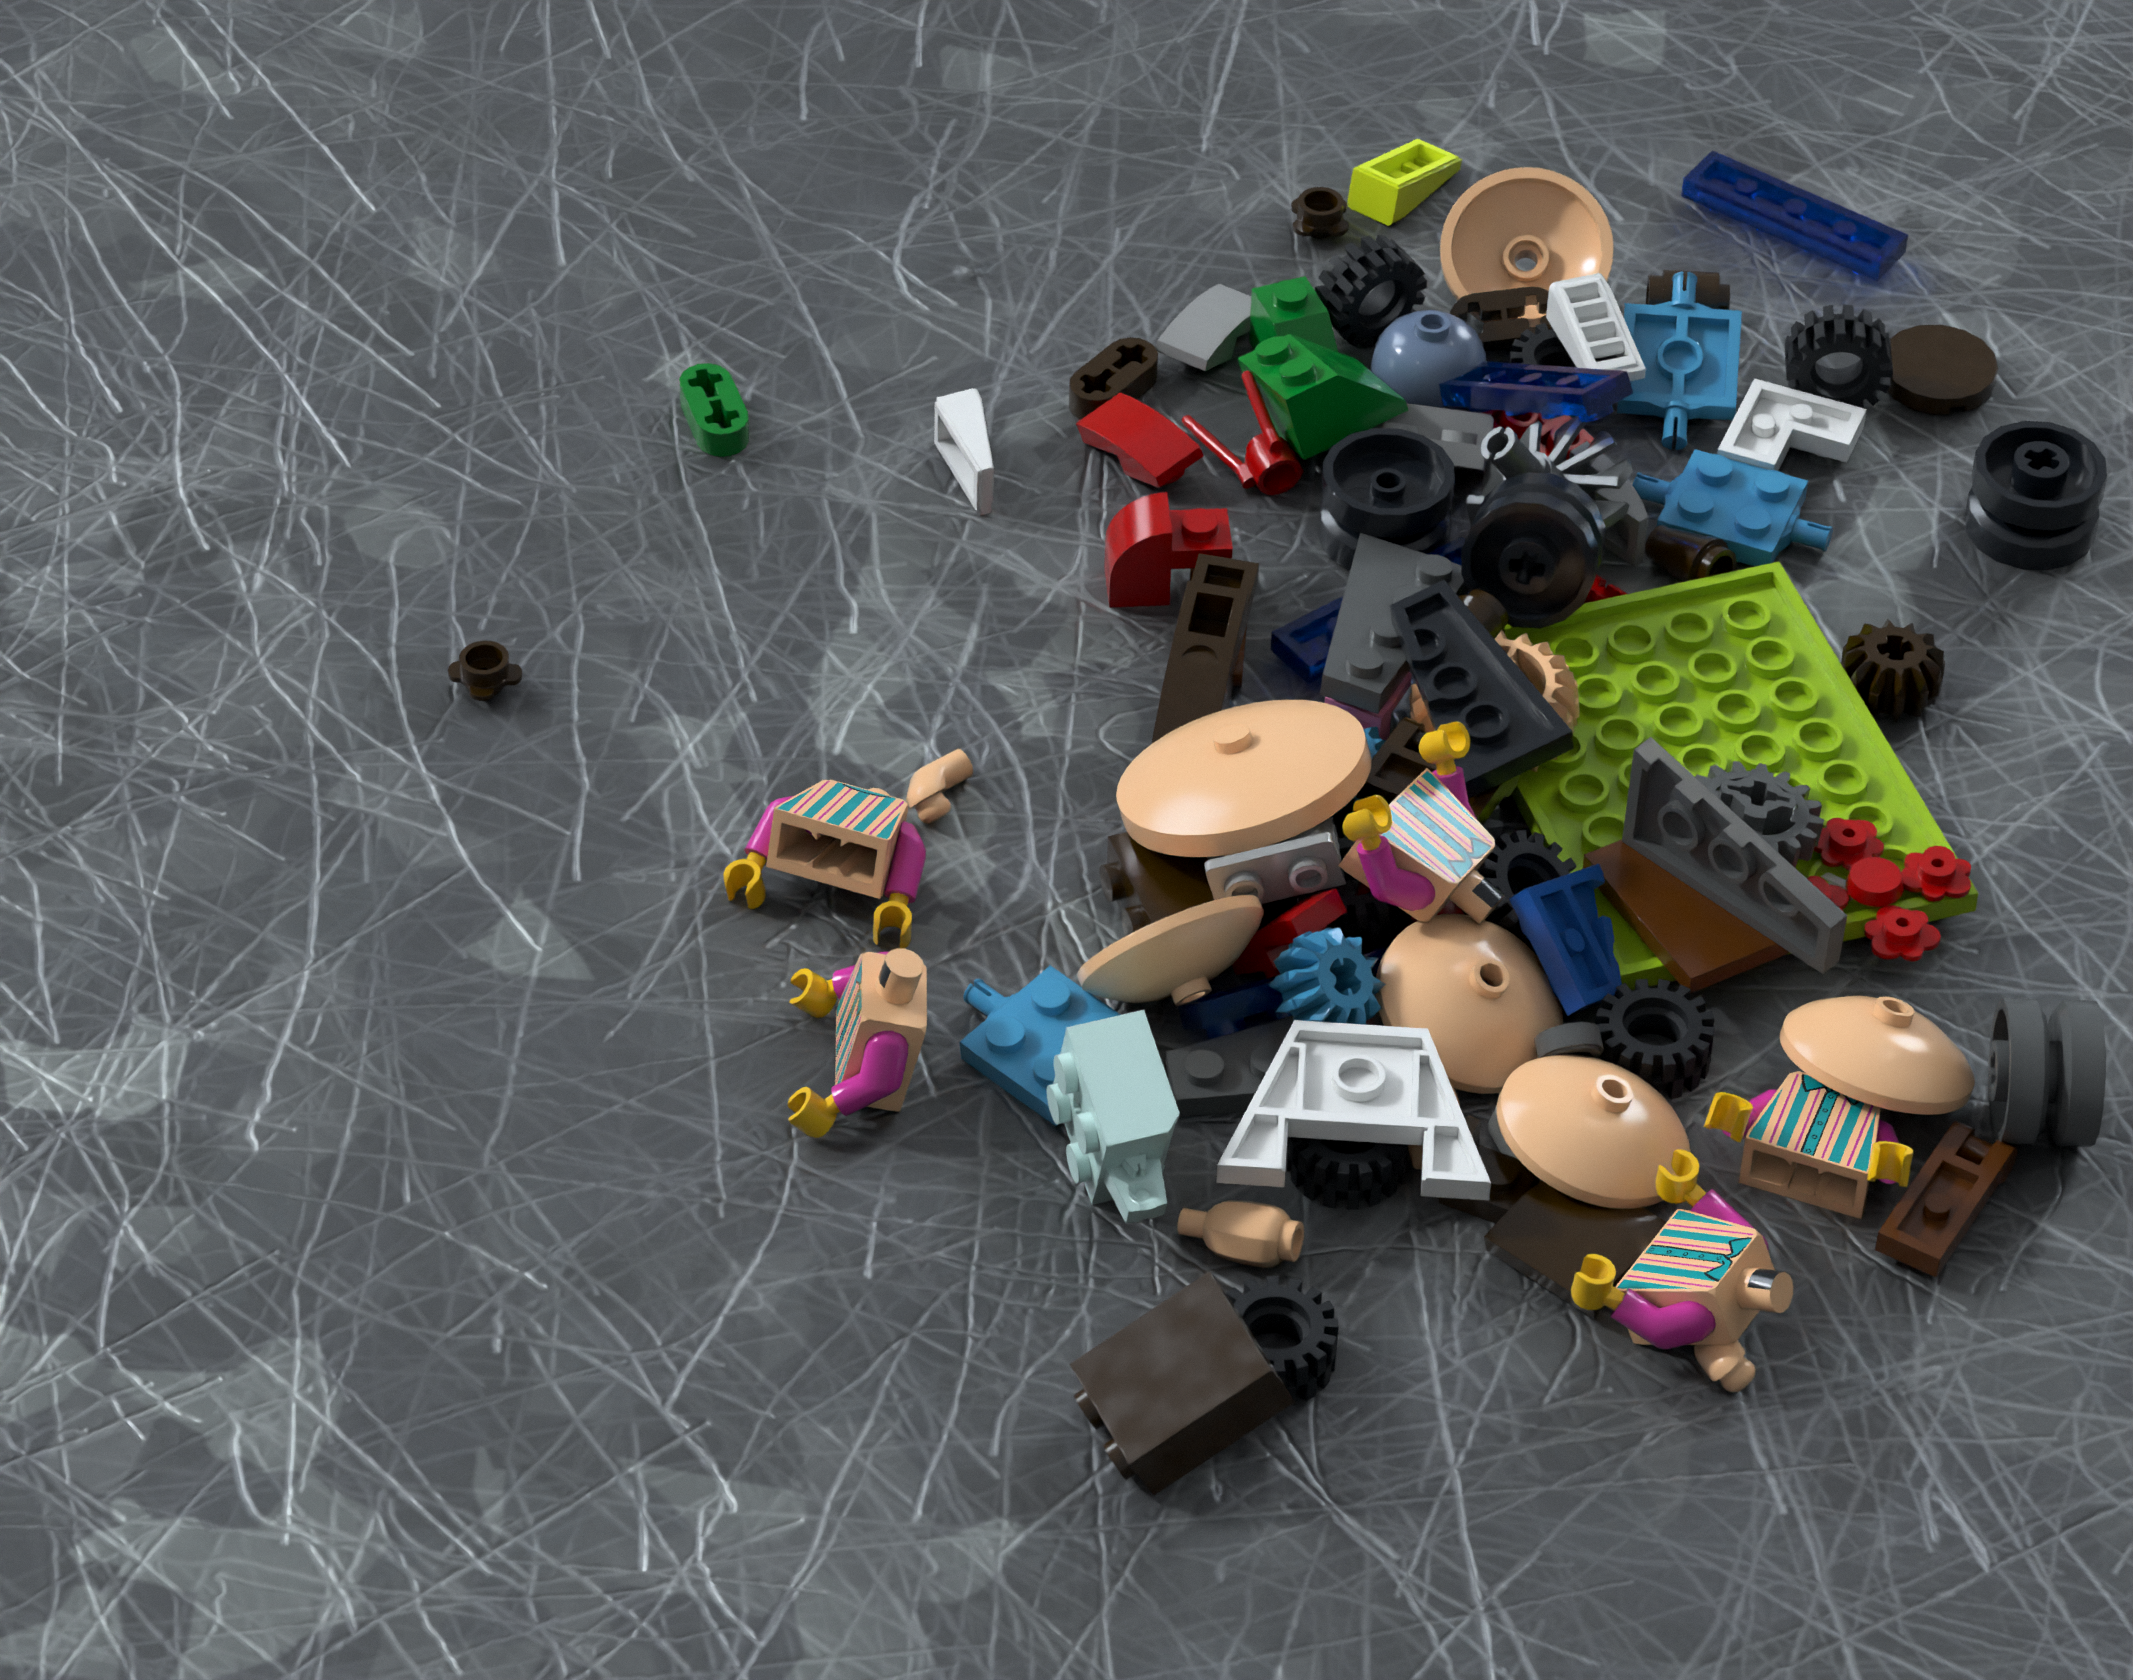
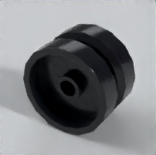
[1965,421,2107,571]
[1319,428,1455,571]
[1461,472,1606,629]

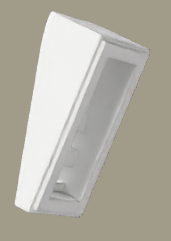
[1546,273,1646,390]
[934,389,994,516]

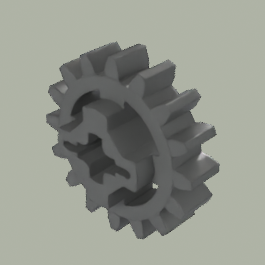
[1695,761,1824,868]

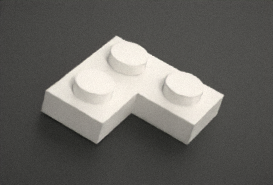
[1717,378,1867,471]

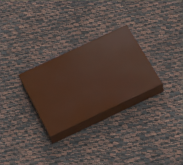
[1582,840,1790,994]

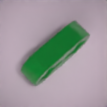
[679,363,749,457]

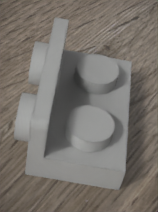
[1373,403,1494,474]
[1204,816,1346,904]

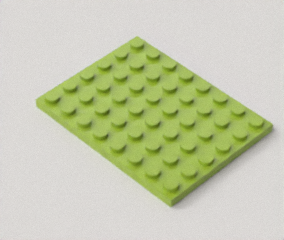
[1505,561,1978,991]

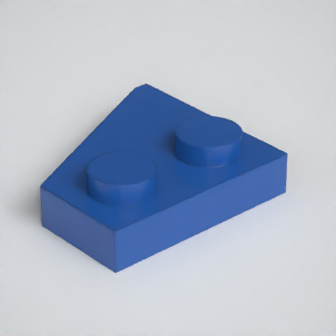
[1509,864,1622,1016]

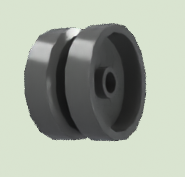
[1988,998,2106,1147]

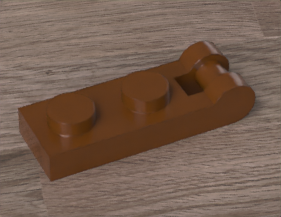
[1875,1121,2018,1278]

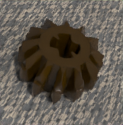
[1840,619,1945,722]

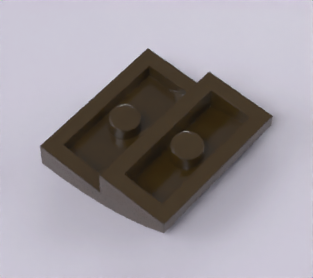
[1484,1180,1667,1319]

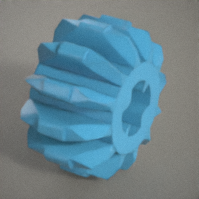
[1269,927,1386,1025]

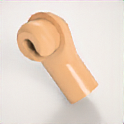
[906,749,973,824]
[1694,1329,1755,1392]

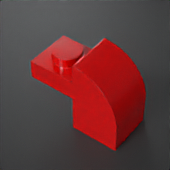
[1104,492,1233,608]

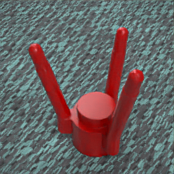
[1182,371,1304,495]

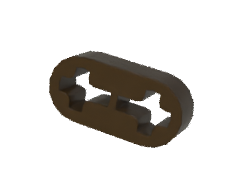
[1450,287,1553,351]
[1069,337,1158,420]

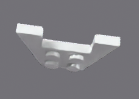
[1216,1020,1491,1201]

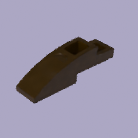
[1151,553,1259,744]

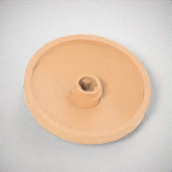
[1116,700,1372,857]

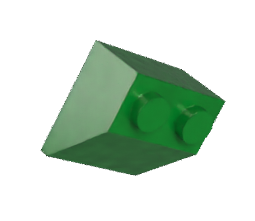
[1237,334,1408,460]

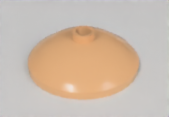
[1440,167,1614,327]
[1077,895,1264,1006]
[1376,914,1563,1094]
[1780,996,1975,1115]
[1496,1054,1690,1209]

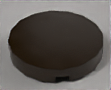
[1888,325,1998,415]

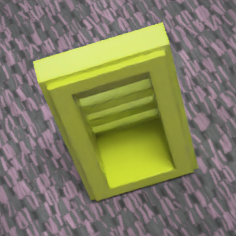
[1347,139,1462,226]

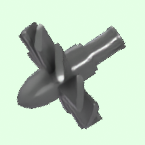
[1466,416,1633,528]

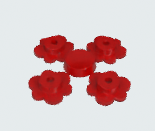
[1807,818,1971,962]

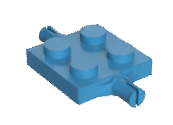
[1617,271,1742,450]
[1633,449,1833,567]
[959,965,1121,1127]

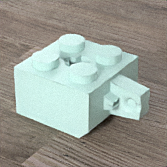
[1047,1010,1180,1223]

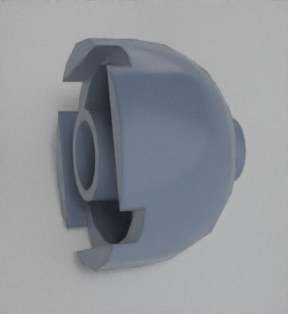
[1370,310,1488,412]

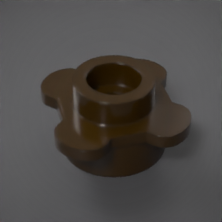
[1291,187,1349,238]
[448,641,523,701]

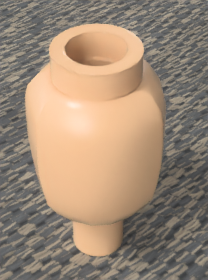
[1177,1200,1304,1268]

